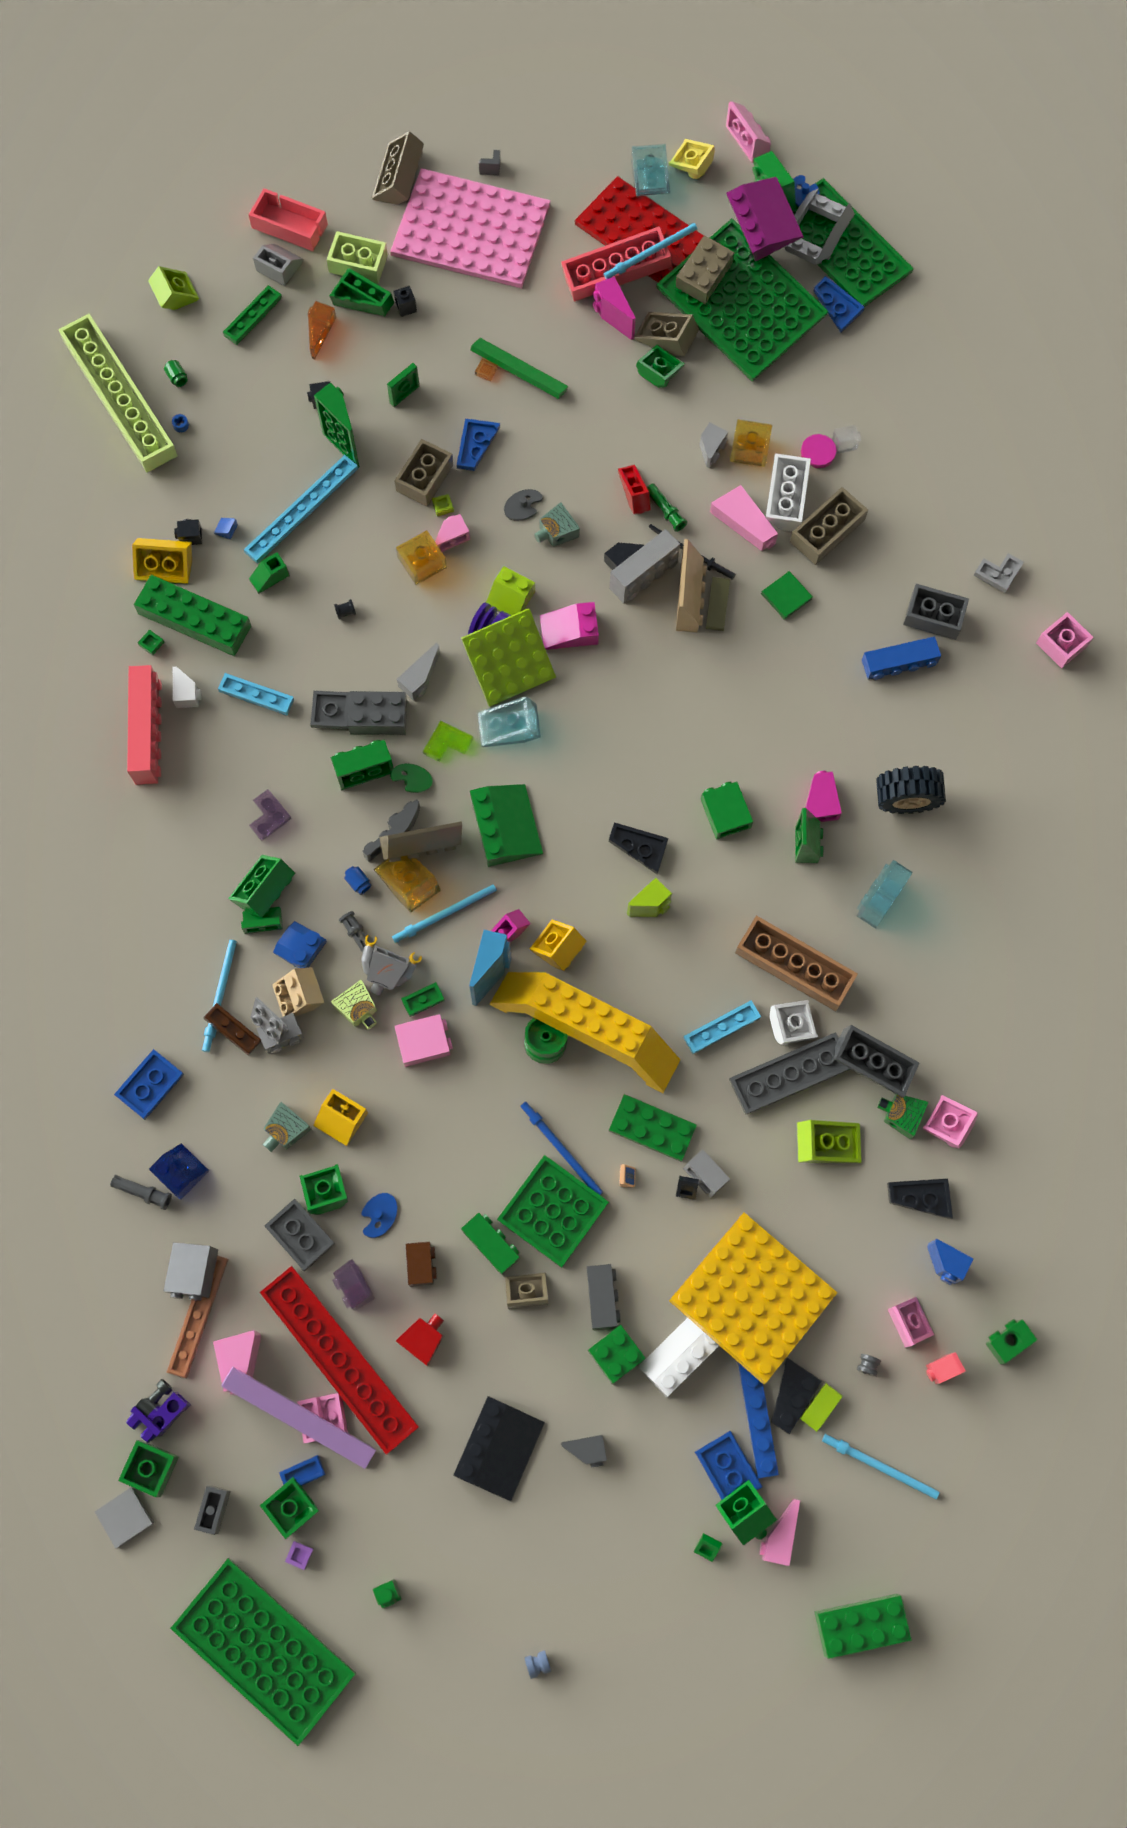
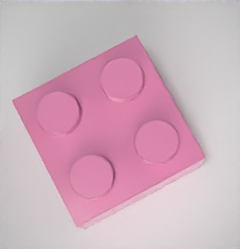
[1036,612,1094,668]

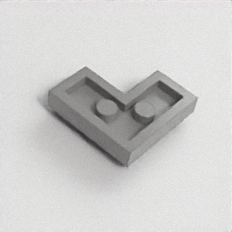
[974,553,1024,593]

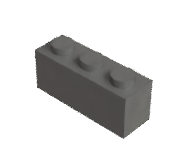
[587,1264,621,1330]

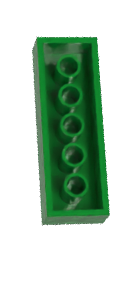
[133,575,252,657]

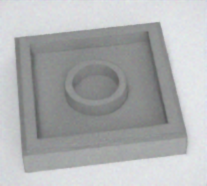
[95,1487,154,1549]

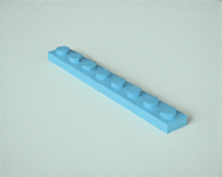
[244,455,358,564]

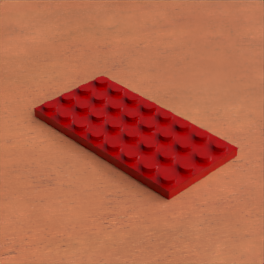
[575,176,704,283]

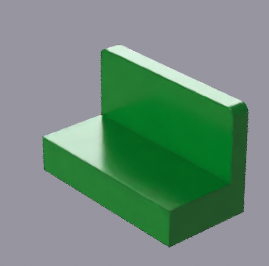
[241,907,283,934]

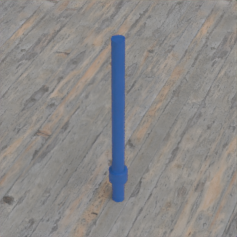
[520,1102,603,1195]

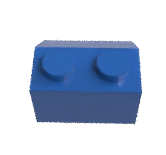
[927,1239,974,1285]

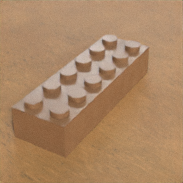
[735,915,858,1011]

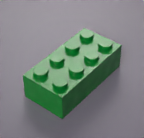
[814,1594,912,1659]

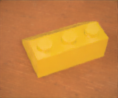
[132,538,192,584]

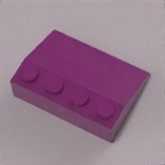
[726,177,803,261]

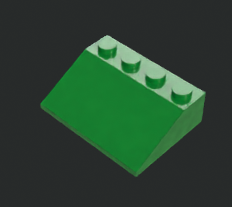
[314,382,360,468]
[470,784,543,867]

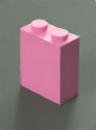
[394,1014,453,1067]

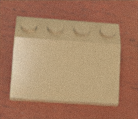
[676,539,707,632]

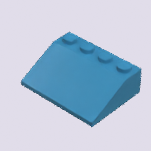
[469,930,512,1006]

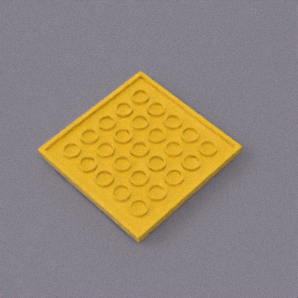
[669,1212,838,1385]

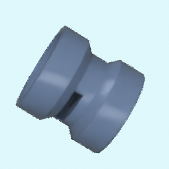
[524,1650,551,1679]

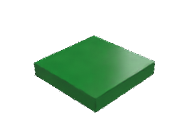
[387,363,420,407]
[761,571,813,620]

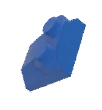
[273,921,327,968]

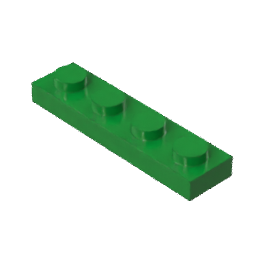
[223,285,282,345]

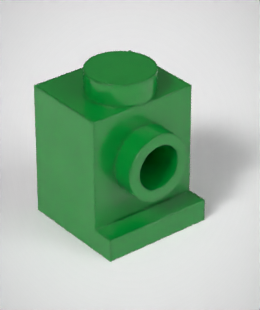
[373,1579,402,1608]

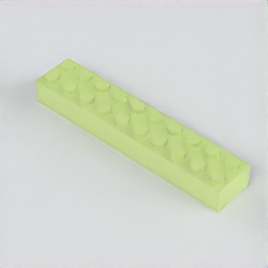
[58,314,178,473]

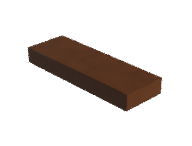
[203,1003,261,1056]

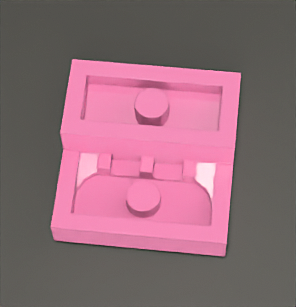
[297,1393,348,1444]

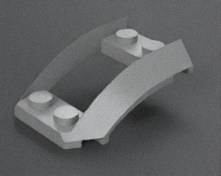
[784,188,855,265]

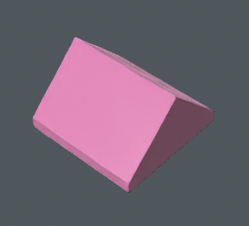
[887,1297,934,1348]

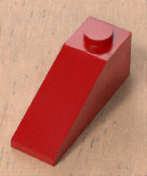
[618,465,651,514]

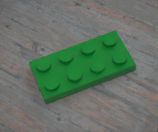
[609,1094,697,1162]

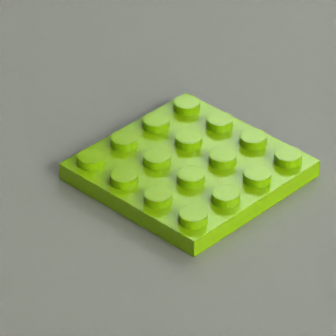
[461,608,556,707]

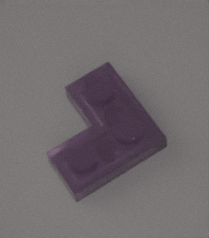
[249,789,292,841]

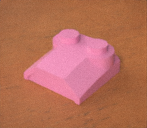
[923,1095,978,1148]

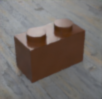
[405,1241,437,1286]

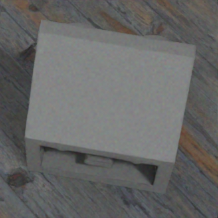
[253,244,304,286]

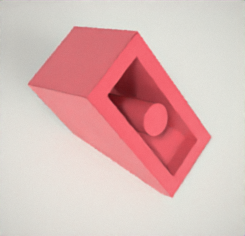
[926,1352,966,1384]

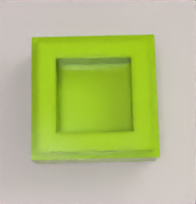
[432,494,454,517]

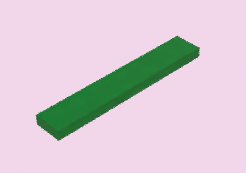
[470,338,568,399]

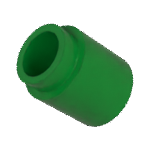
[164,360,188,387]

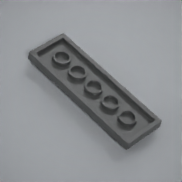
[729,1032,851,1115]

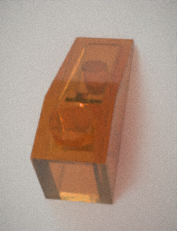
[307,301,336,359]

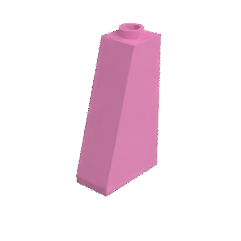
[710,485,778,551]

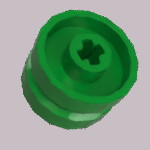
[524,1018,568,1064]

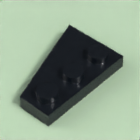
[609,822,669,875]
[887,1178,953,1219]
[771,1358,822,1434]

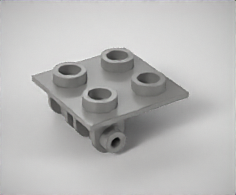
[250,997,289,1043]

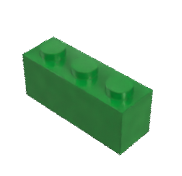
[461,1212,520,1275]

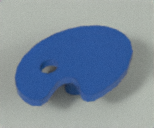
[793,175,820,207]
[361,1193,398,1238]

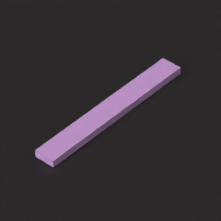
[221,1366,376,1469]

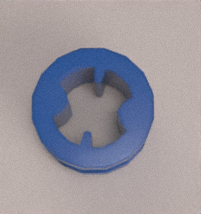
[172,414,189,433]

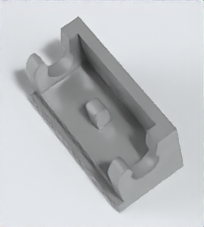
[683,1150,730,1198]

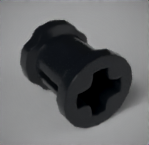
[334,599,356,620]

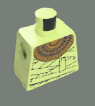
[331,980,377,1030]

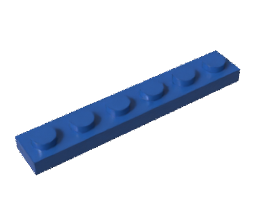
[738,1362,779,1478]

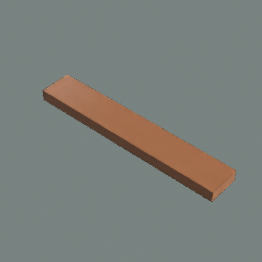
[167,1256,229,1379]

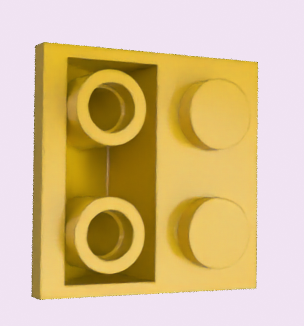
[313,1088,368,1146]

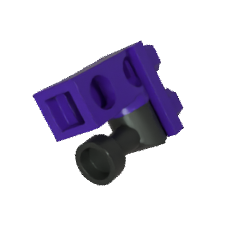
[126,1379,191,1443]

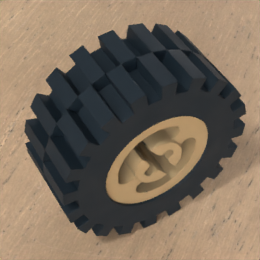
[876,766,946,814]

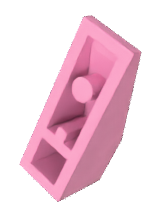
[759,1499,800,1566]

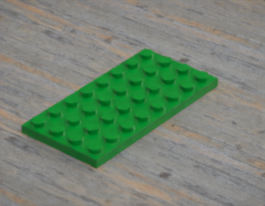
[792,178,914,307]
[170,1558,356,1746]

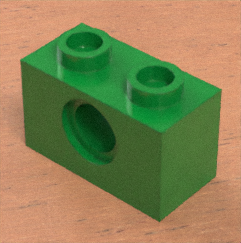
[986,1319,1037,1365]

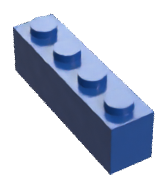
[862,636,941,680]

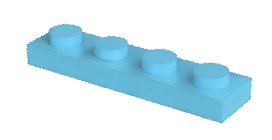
[218,673,294,715]
[683,1000,761,1054]

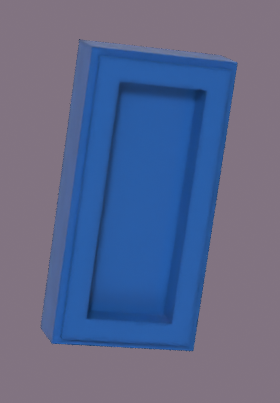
[279,1455,326,1486]

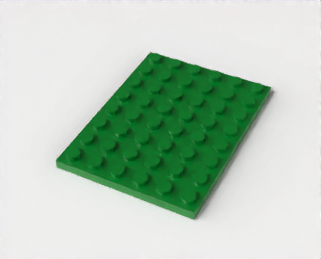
[656,218,828,382]

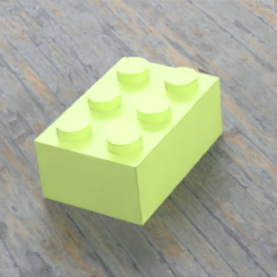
[327,231,388,284]

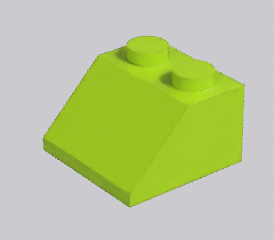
[148,266,199,310]
[486,566,535,615]
[627,878,672,917]

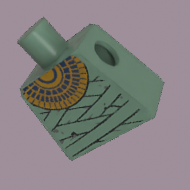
[534,502,580,547]
[263,1102,311,1152]

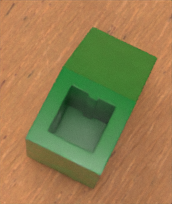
[249,552,290,594]

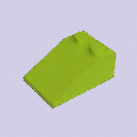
[797,1120,861,1163]

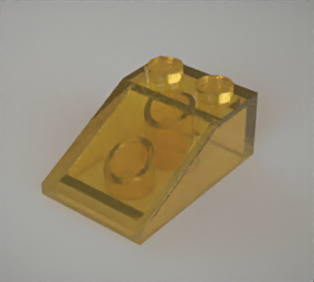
[374,855,441,912]

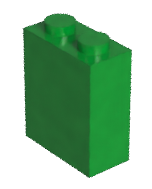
[701,782,753,839]

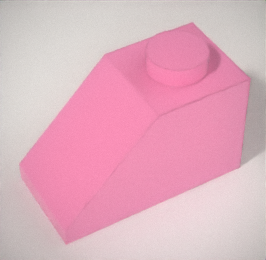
[435,514,470,554]

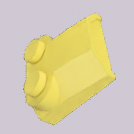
[669,139,715,179]

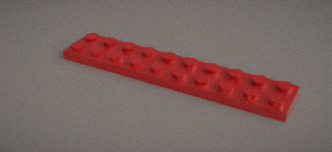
[260,1266,419,1455]

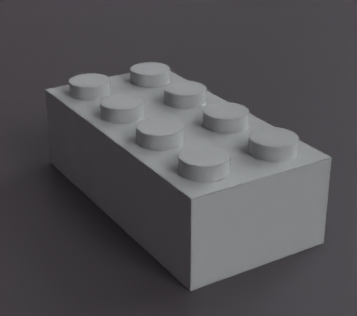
[609,529,680,603]

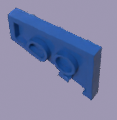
[813,276,864,333]
[457,418,500,471]

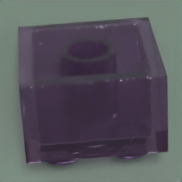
[332,1259,375,1311]

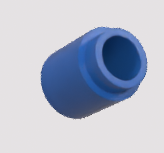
[344,866,372,895]

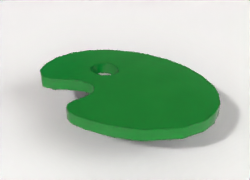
[390,763,433,793]

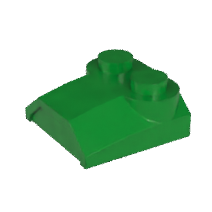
[636,345,685,388]
[299,1164,348,1215]
[259,1477,319,1540]

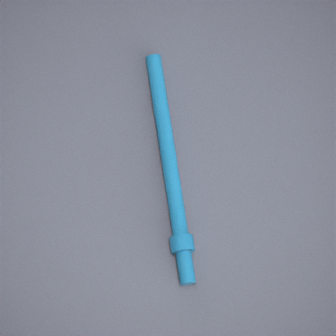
[604,223,698,279]
[392,884,497,943]
[202,940,237,1053]
[822,1434,939,1499]

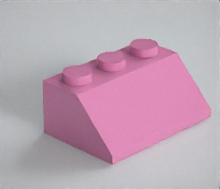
[726,101,771,163]

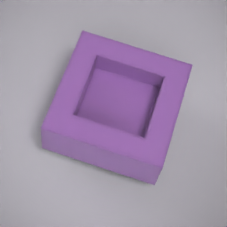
[285,1541,314,1570]

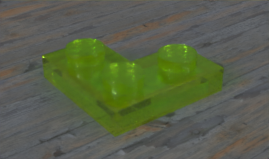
[423,720,473,762]

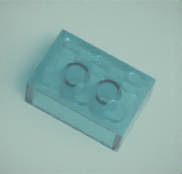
[857,860,913,929]

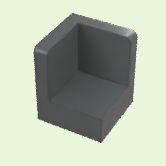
[479,150,501,176]

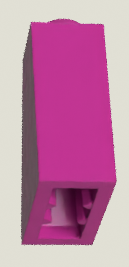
[805,770,842,823]

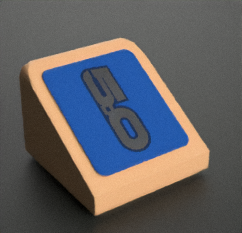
[619,1164,635,1188]

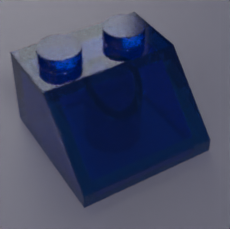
[149,1143,210,1200]

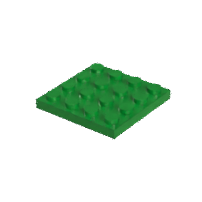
[497,1155,609,1268]

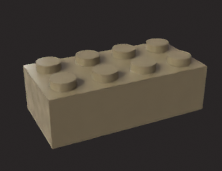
[790,487,868,565]

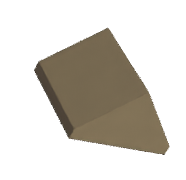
[505,1273,548,1309]

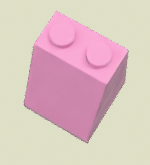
[213,1330,261,1395]

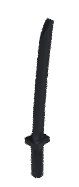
[649,524,736,580]

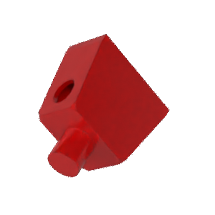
[396,1313,444,1366]

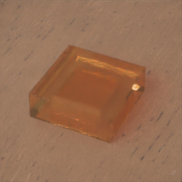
[475,358,498,382]

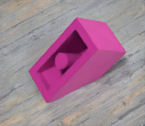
[491,909,531,942]

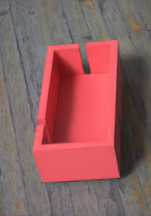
[249,188,328,251]

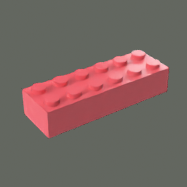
[561,226,672,302]
[127,665,162,785]

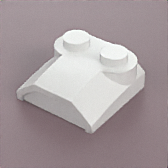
[770,1000,818,1045]

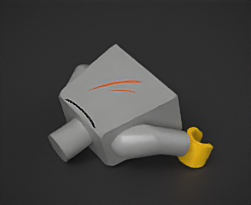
[361,935,422,995]

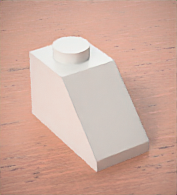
[173,667,202,708]

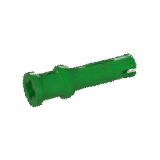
[647,483,687,532]

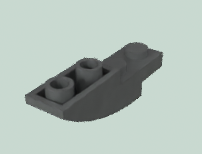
[362,799,420,862]

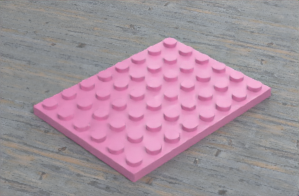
[390,168,550,289]

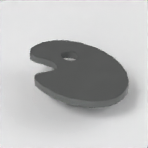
[504,489,543,521]

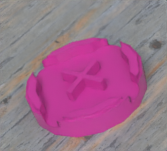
[800,434,837,468]

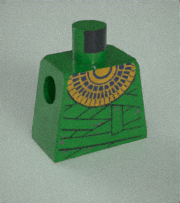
[877,1094,928,1139]

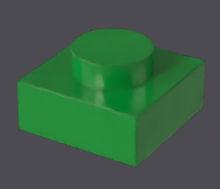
[137,629,165,656]
[694,1533,722,1562]

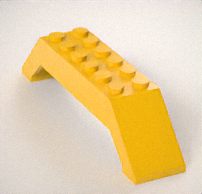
[490,972,680,1093]

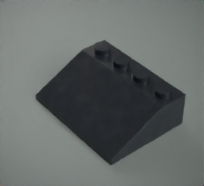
[453,1396,545,1501]

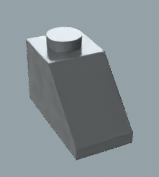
[561,1435,607,1468]

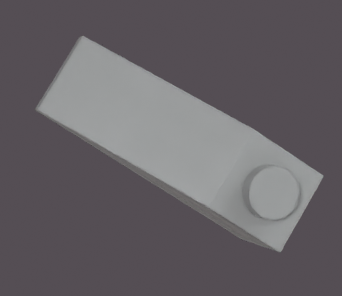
[397,643,440,701]

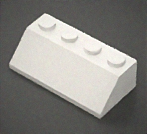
[766,453,811,532]
[638,1318,719,1397]

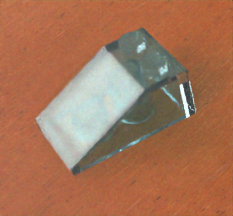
[631,144,670,196]
[478,696,541,747]

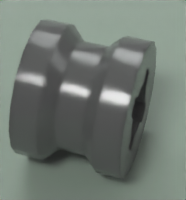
[857,1354,881,1377]

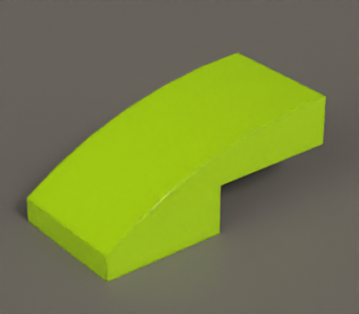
[800,1383,843,1432]

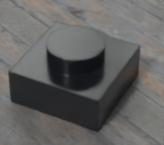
[676,1176,699,1200]

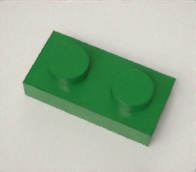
[401,982,445,1017]

